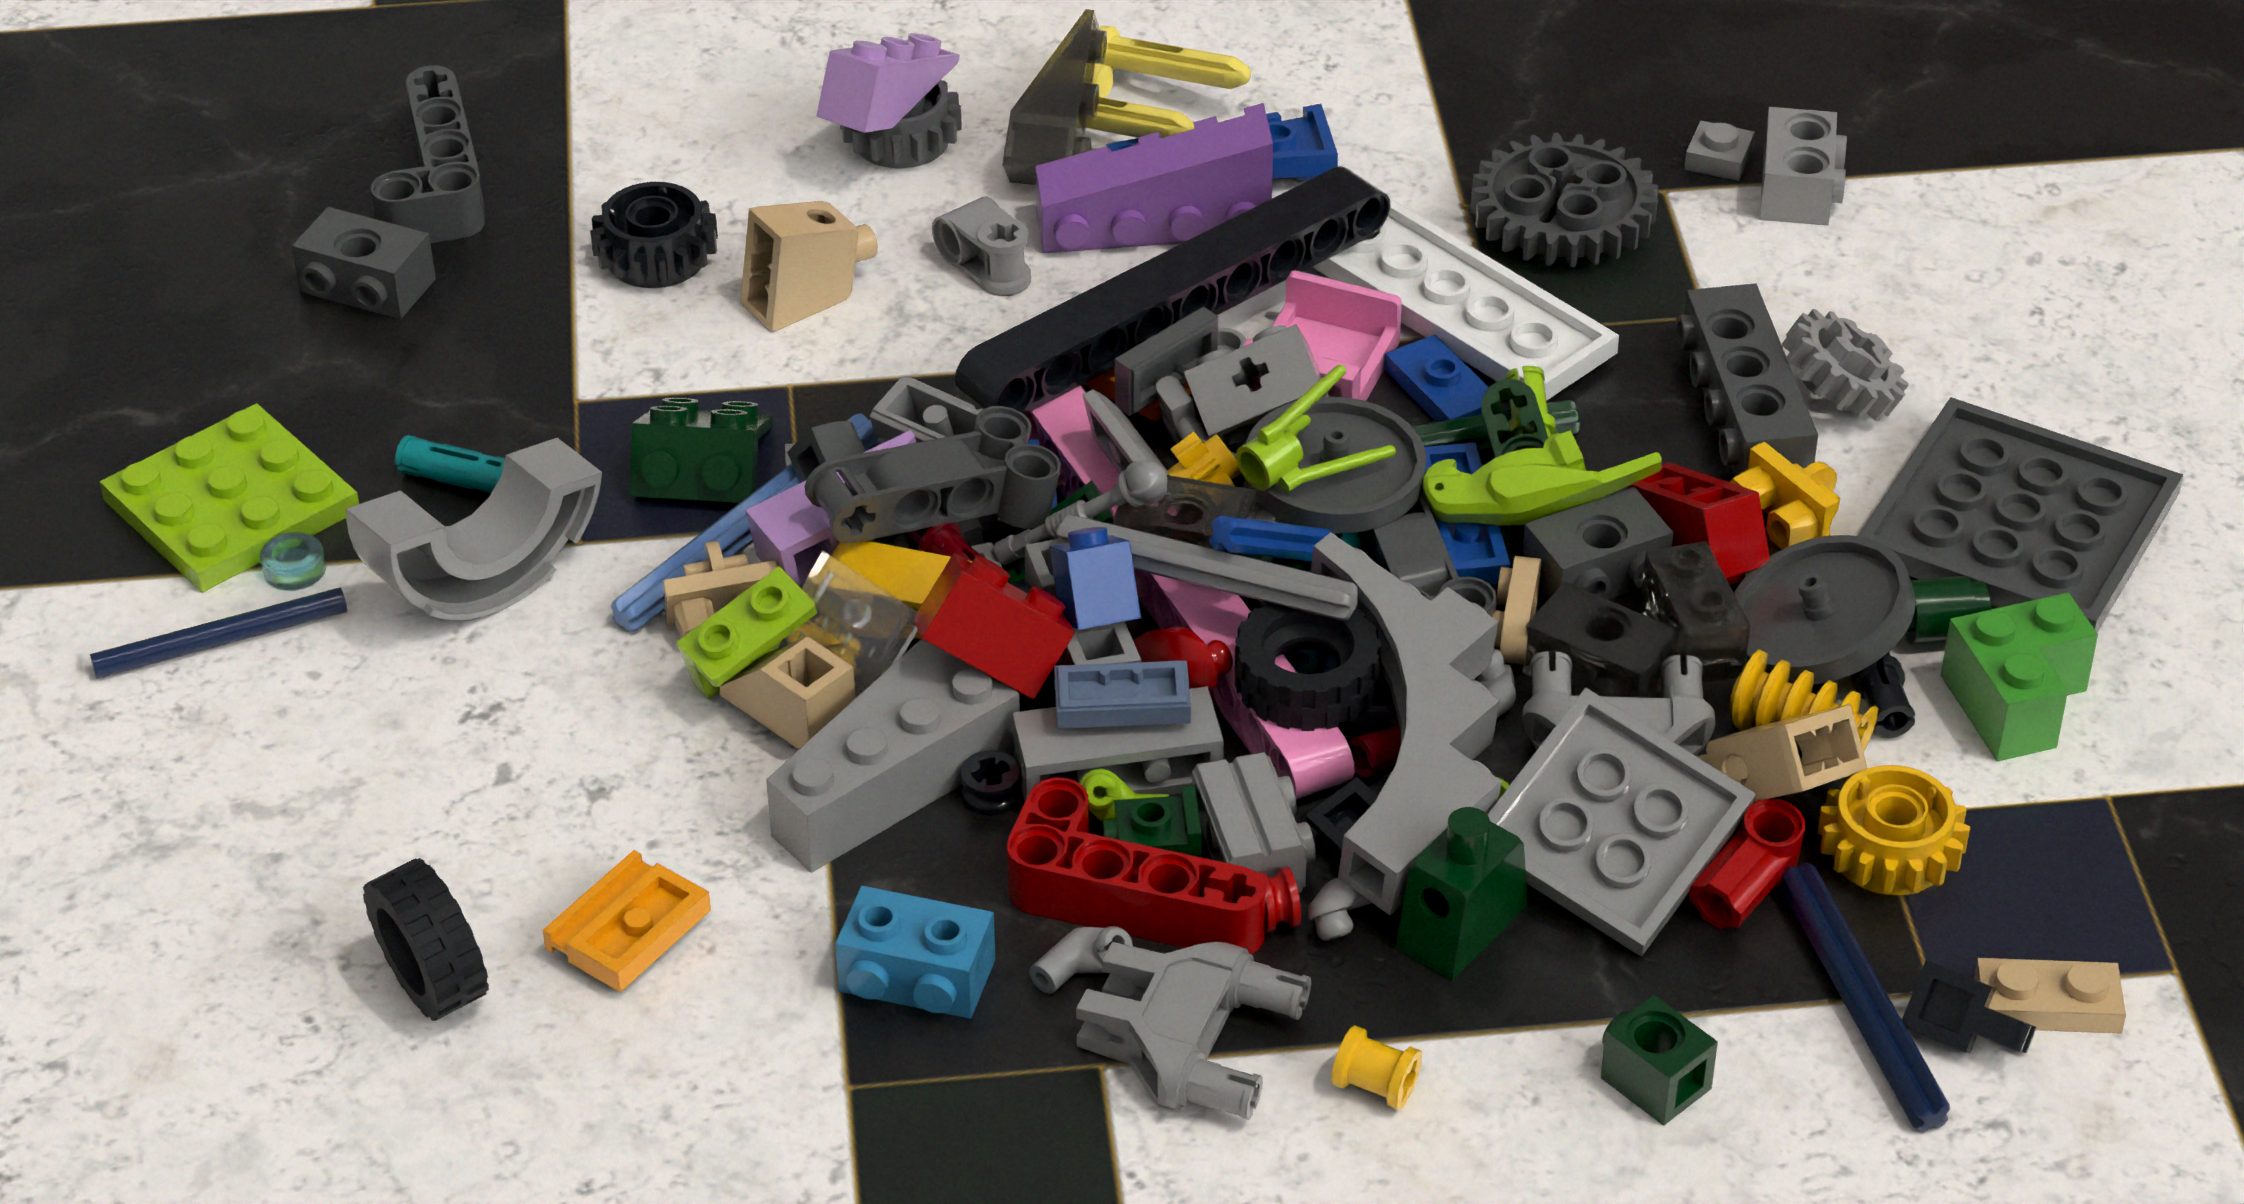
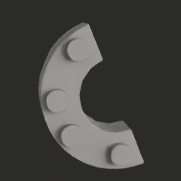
[346,438,602,621]

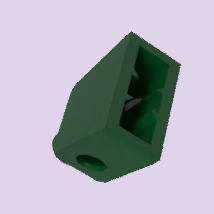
[1396,807,1528,981]

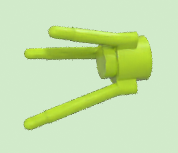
[1236,365,1396,493]

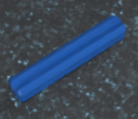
[1209,516,1332,561]

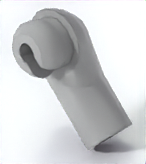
[1307,878,1372,941]
[1029,926,1133,994]

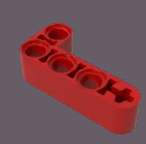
[1007,777,1266,954]

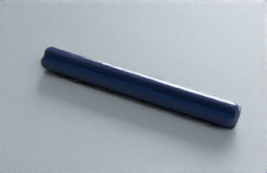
[1781,863,1950,1132]

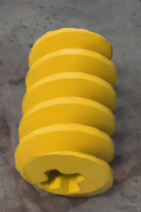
[1729,649,1878,752]

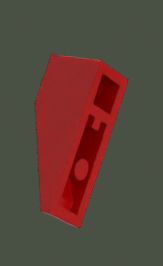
[1618,462,1770,585]

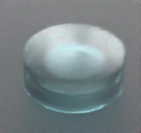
[260,532,326,591]

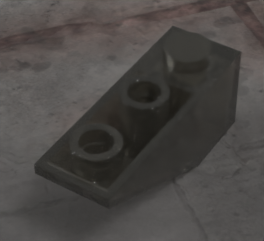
[1002,9,1107,185]

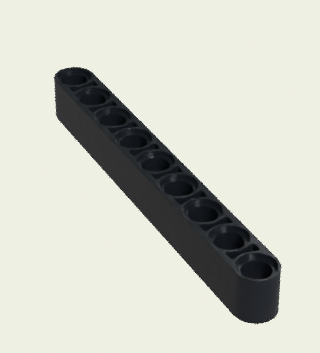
[955,166,1391,414]

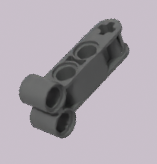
[804,406,1061,543]
[1359,491,1496,617]

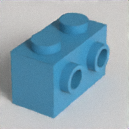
[835,885,996,1019]

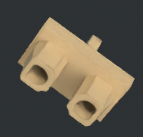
[663,540,778,638]

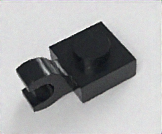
[1902,960,2037,1053]

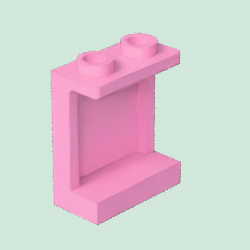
[1243,270,1402,401]

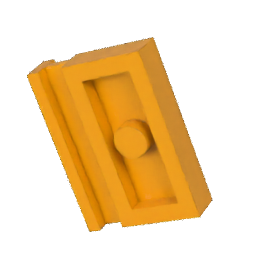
[543,850,711,993]

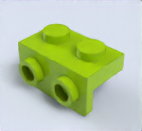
[676,566,817,699]

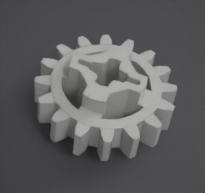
[1782,309,1909,421]

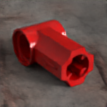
[1689,798,1805,930]

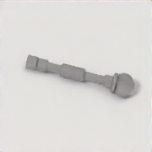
[994,461,1167,565]

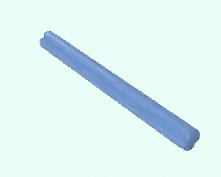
[611,413,879,632]

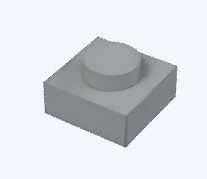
[1684,120,1755,181]

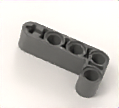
[371,65,486,243]

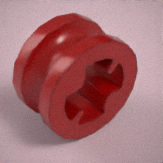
[1257,866,1302,933]

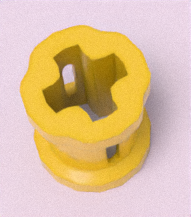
[1331,1025,1422,1110]

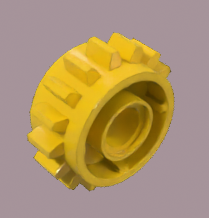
[1817,765,1970,895]

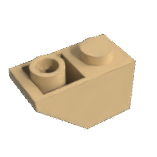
[719,636,856,749]

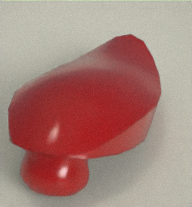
[1133,626,1233,692]

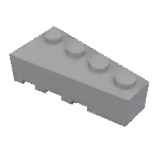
[766,639,1020,873]

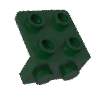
[630,398,773,503]

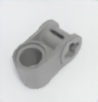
[932,196,1031,296]

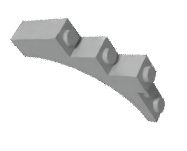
[1311,532,1502,916]

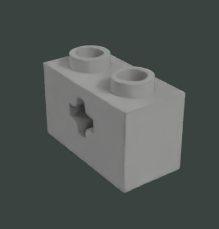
[1184,324,1329,450]

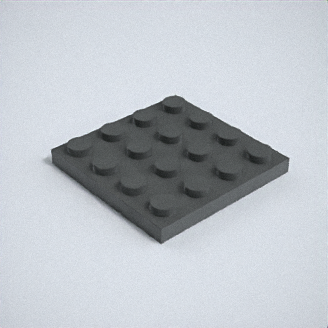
[1858,397,2183,632]

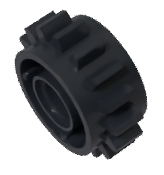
[590,182,718,288]

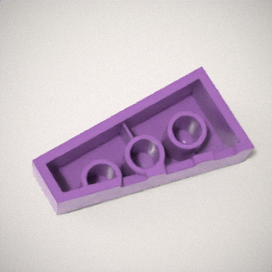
[1035,103,1273,253]

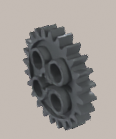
[1471,133,1658,267]

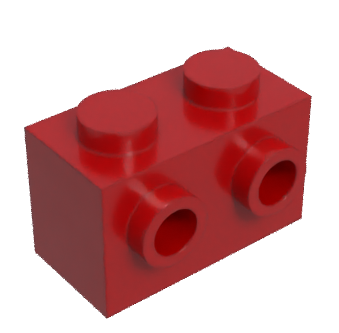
[913,553,1075,699]

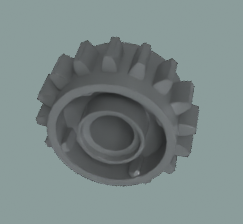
[840,80,962,168]

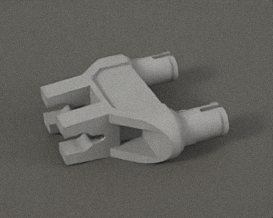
[1522,651,1715,756]
[1076,942,1311,1120]

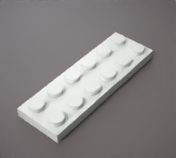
[1313,197,1619,401]

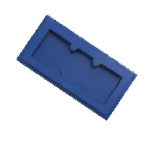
[1384,334,1489,422]

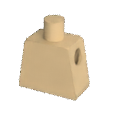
[740,201,878,332]
[1698,704,1867,801]

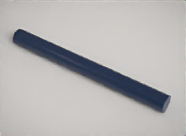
[89,587,347,679]

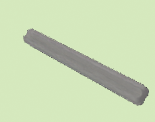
[1056,515,1358,621]

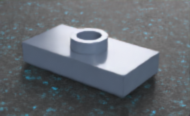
[1054,661,1191,729]

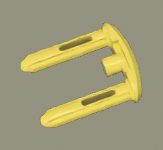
[1032,25,1251,138]

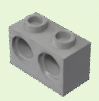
[1760,107,1847,226]

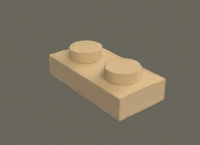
[1974,958,2126,1034]

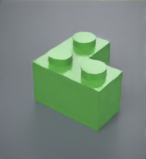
[1941,592,2098,762]

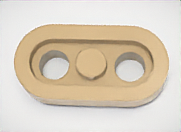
[1492,556,1541,666]

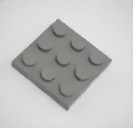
[1487,687,1756,957]

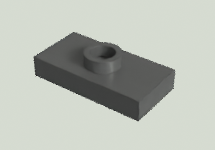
[1115,307,1218,416]

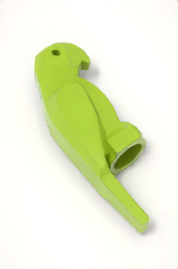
[1423,430,1662,525]

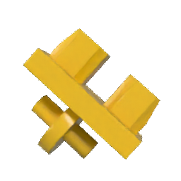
[1730,442,1840,550]

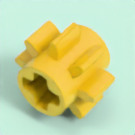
[1167,431,1241,511]

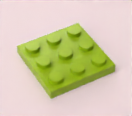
[99,403,359,593]

